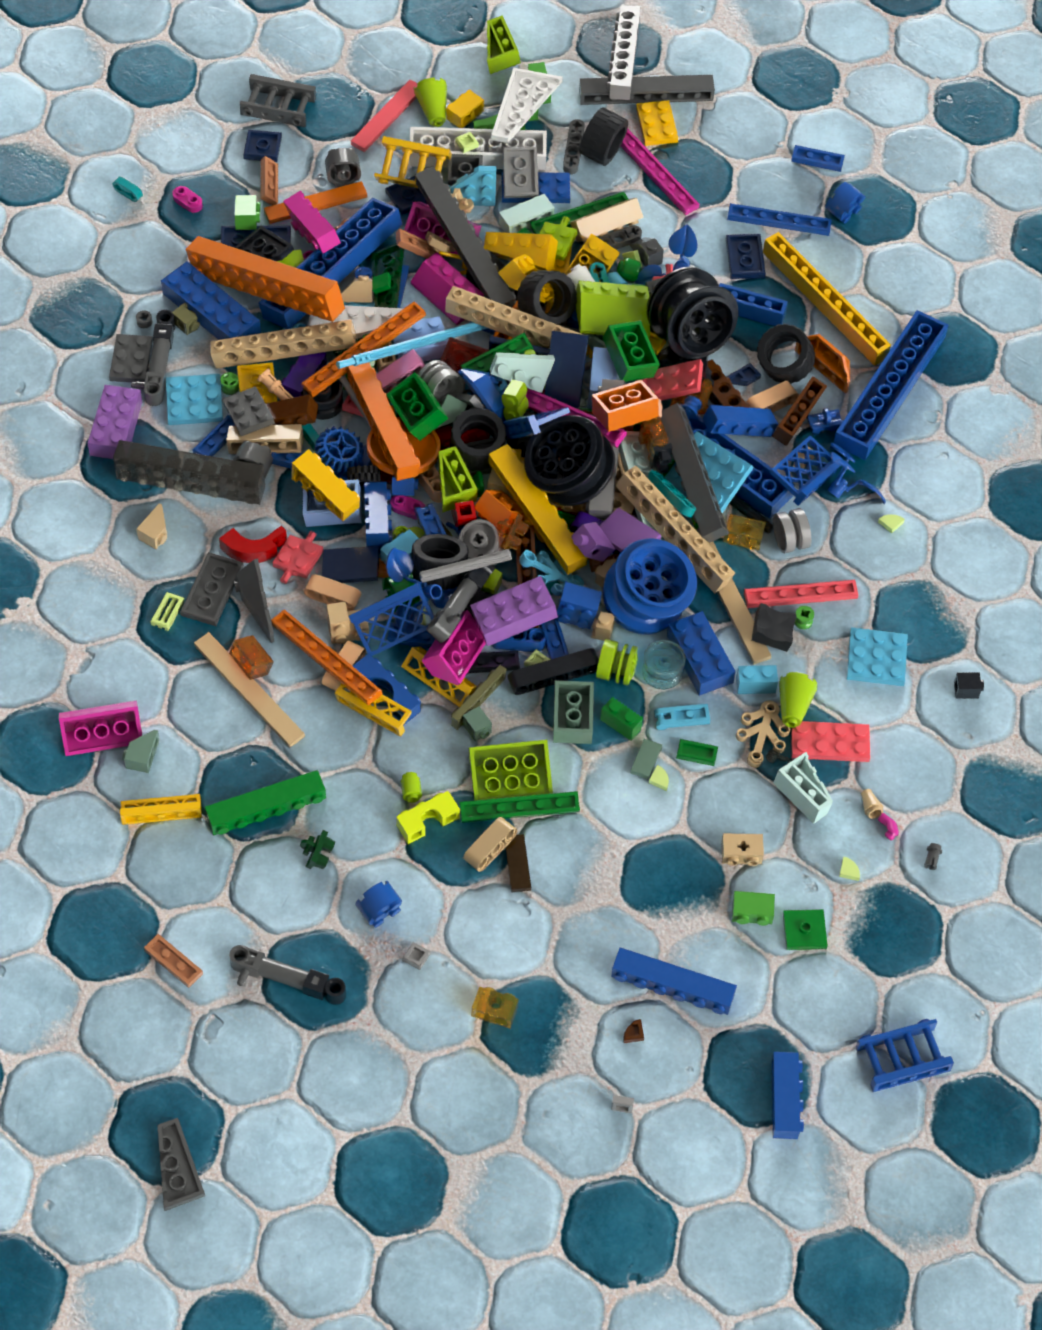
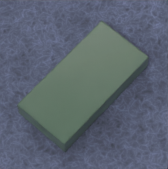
[630,738,662,780]

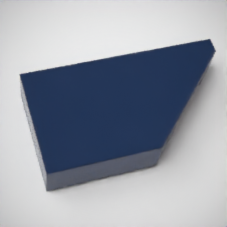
[726,363,761,386]

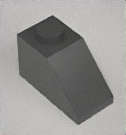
[630,237,664,267]

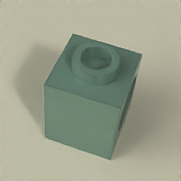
[463,706,492,742]

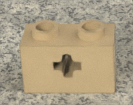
[721,833,764,866]

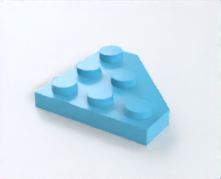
[449,166,496,206]

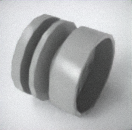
[418,360,465,405]

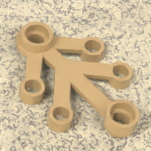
[736,700,790,768]

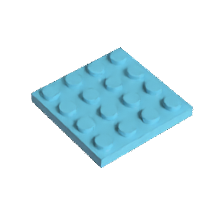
[665,431,754,513]

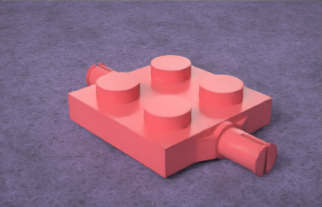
[272,531,323,584]

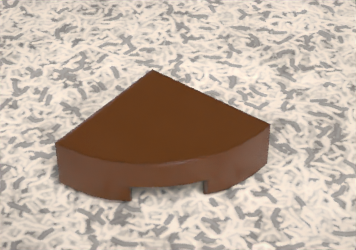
[623,1019,644,1043]

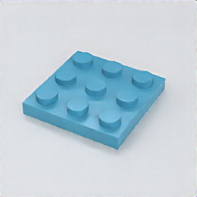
[166,374,223,425]
[847,627,908,686]

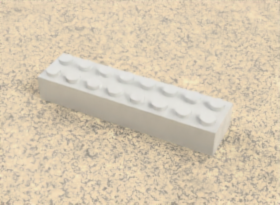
[409,127,547,170]

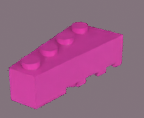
[283,190,341,253]

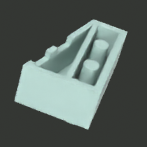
[490,352,555,393]
[773,752,833,824]

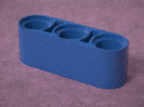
[491,628,546,652]

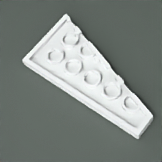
[491,68,563,143]
[307,305,412,339]

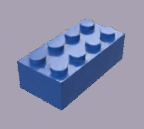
[667,611,736,696]

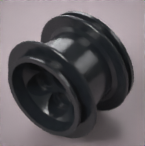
[646,267,739,359]

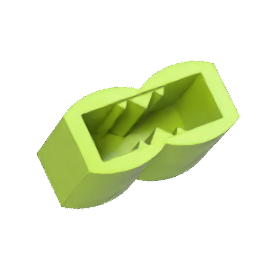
[502,379,529,420]

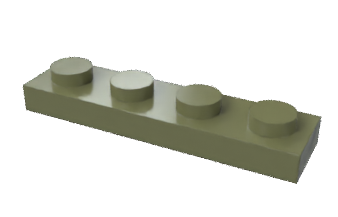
[451,665,506,730]

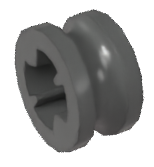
[136,310,153,328]

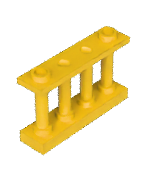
[374,136,452,188]

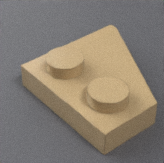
[425,231,456,253]

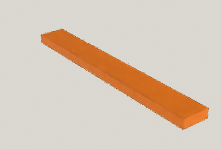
[301,301,426,397]
[271,609,383,706]

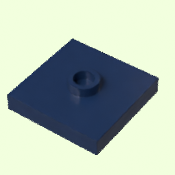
[243,130,282,162]

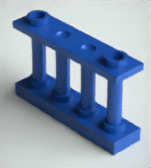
[856,1019,954,1092]

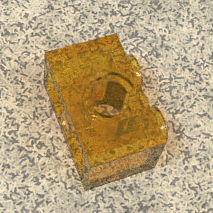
[723,514,766,550]
[471,986,519,1029]

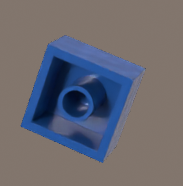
[554,582,602,629]

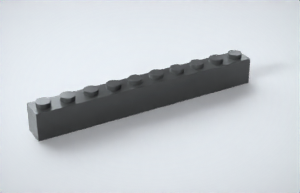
[415,166,516,308]

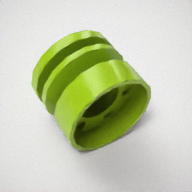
[596,639,638,686]

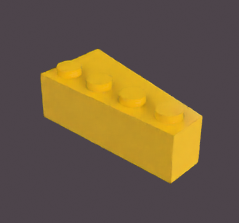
[483,232,558,271]
[292,449,360,521]

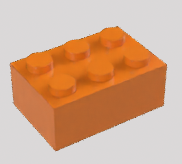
[592,380,659,432]

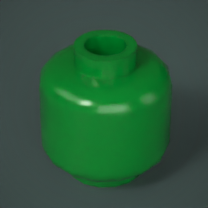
[616,258,642,283]

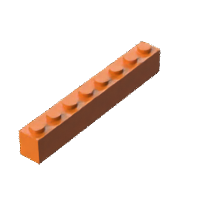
[347,362,421,481]

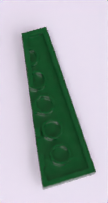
[371,243,404,308]

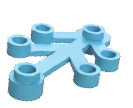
[519,550,584,596]

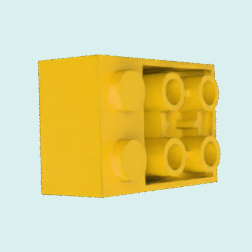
[564,233,620,282]
[498,254,554,303]

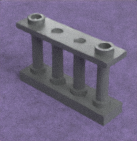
[240,74,316,127]

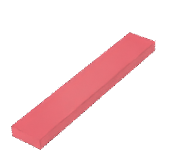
[351,80,417,152]
[744,580,858,608]

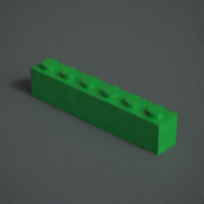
[205,770,326,836]

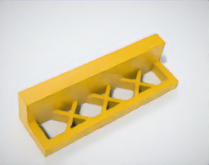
[401,646,477,707]
[335,684,412,737]
[120,794,202,825]

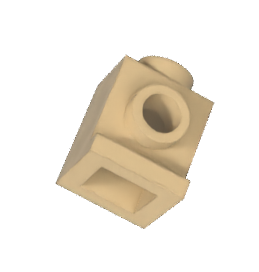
[591,611,615,641]

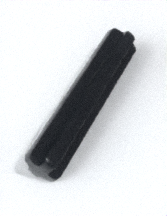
[729,495,773,534]

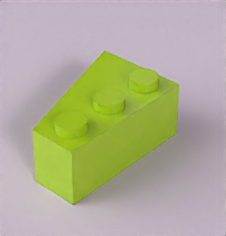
[487,15,521,74]
[438,446,478,513]

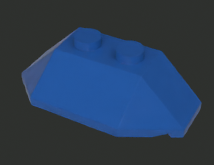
[458,368,506,421]

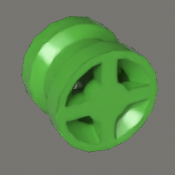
[220,372,239,395]
[794,606,814,630]

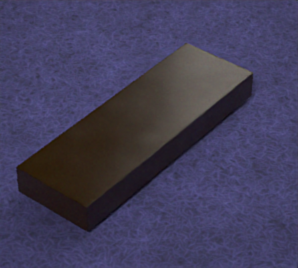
[505,834,532,893]

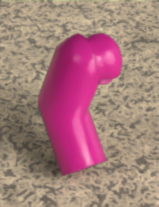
[878,813,899,841]

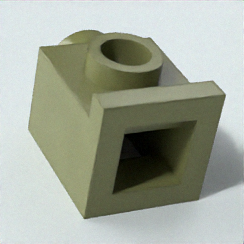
[172,303,200,335]

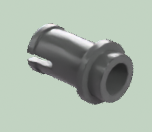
[924,843,942,870]

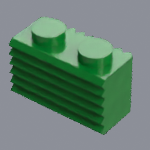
[600,697,643,741]

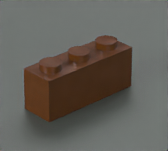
[266,394,318,425]

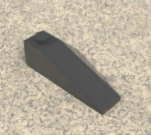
[234,559,274,643]

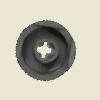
[325,148,361,187]
[231,441,273,484]

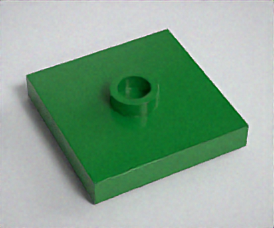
[783,909,828,950]

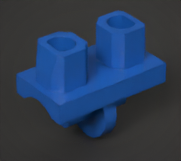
[807,408,843,435]

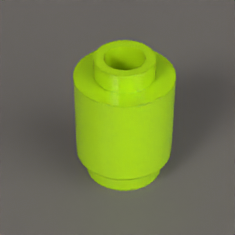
[400,772,422,803]

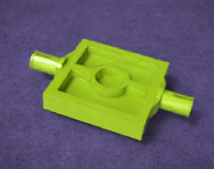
[539,216,578,260]

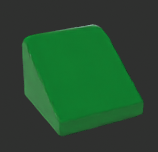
[472,471,484,498]

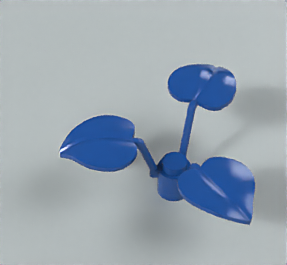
[635,224,698,285]
[827,442,886,504]
[386,548,457,637]

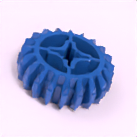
[314,426,364,474]

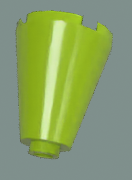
[414,77,447,127]
[779,672,818,728]

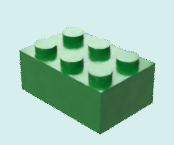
[603,321,660,382]
[386,372,448,441]

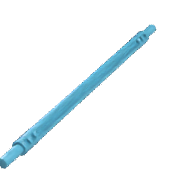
[336,322,487,369]

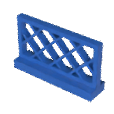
[503,407,570,440]
[769,435,841,506]
[349,582,434,656]

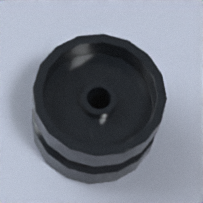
[303,379,343,420]

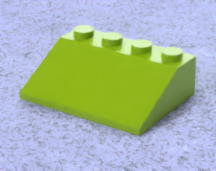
[576,280,650,338]
[468,739,553,801]

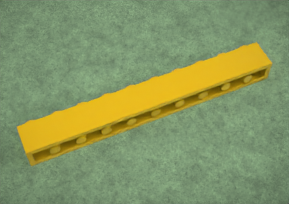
[763,232,891,366]

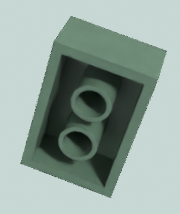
[553,681,594,744]

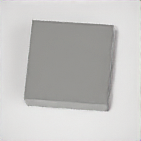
[402,942,431,970]
[611,1095,634,1113]

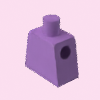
[571,522,615,562]

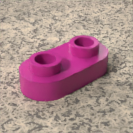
[173,186,203,213]
[390,495,426,520]

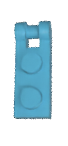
[654,704,711,730]

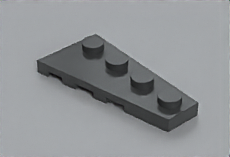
[158,1118,205,1211]

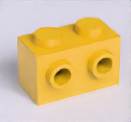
[446,89,484,128]

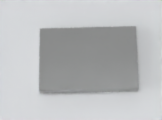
[503,146,539,198]

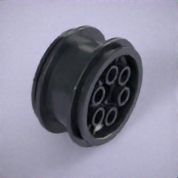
[524,415,615,506]

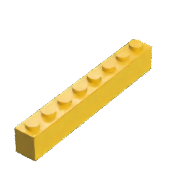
[489,444,587,575]

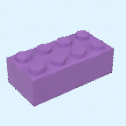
[88,385,142,461]
[470,576,558,646]

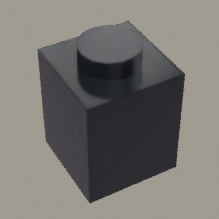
[954,672,984,699]

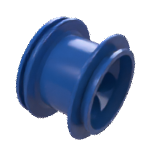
[603,538,697,635]

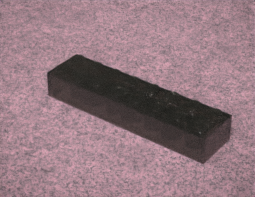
[113,440,265,505]

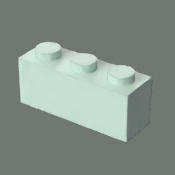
[499,194,554,233]

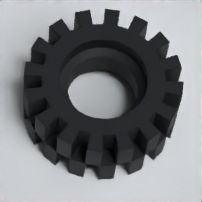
[347,465,381,486]

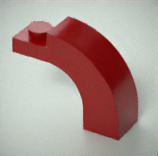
[451,501,477,527]
[219,526,287,563]

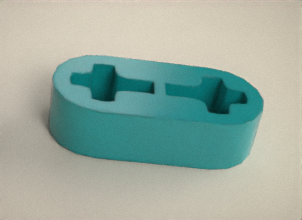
[112,176,143,202]
[588,262,609,283]

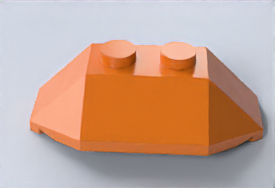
[795,334,850,394]

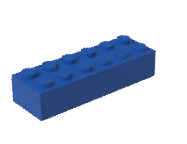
[161,261,261,340]

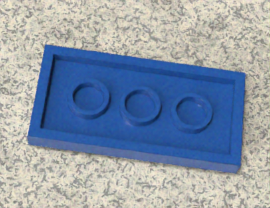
[501,172,570,203]

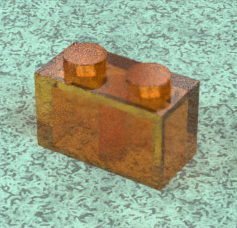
[229,635,274,680]

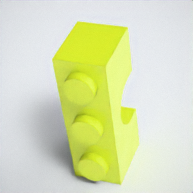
[396,791,460,844]

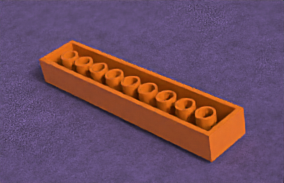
[186,236,345,322]

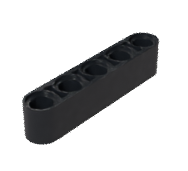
[507,648,599,695]

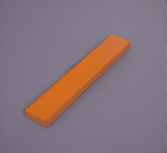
[264,181,367,224]

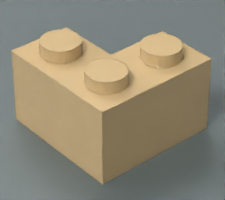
[327,602,369,644]

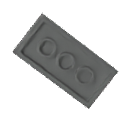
[180,552,244,626]

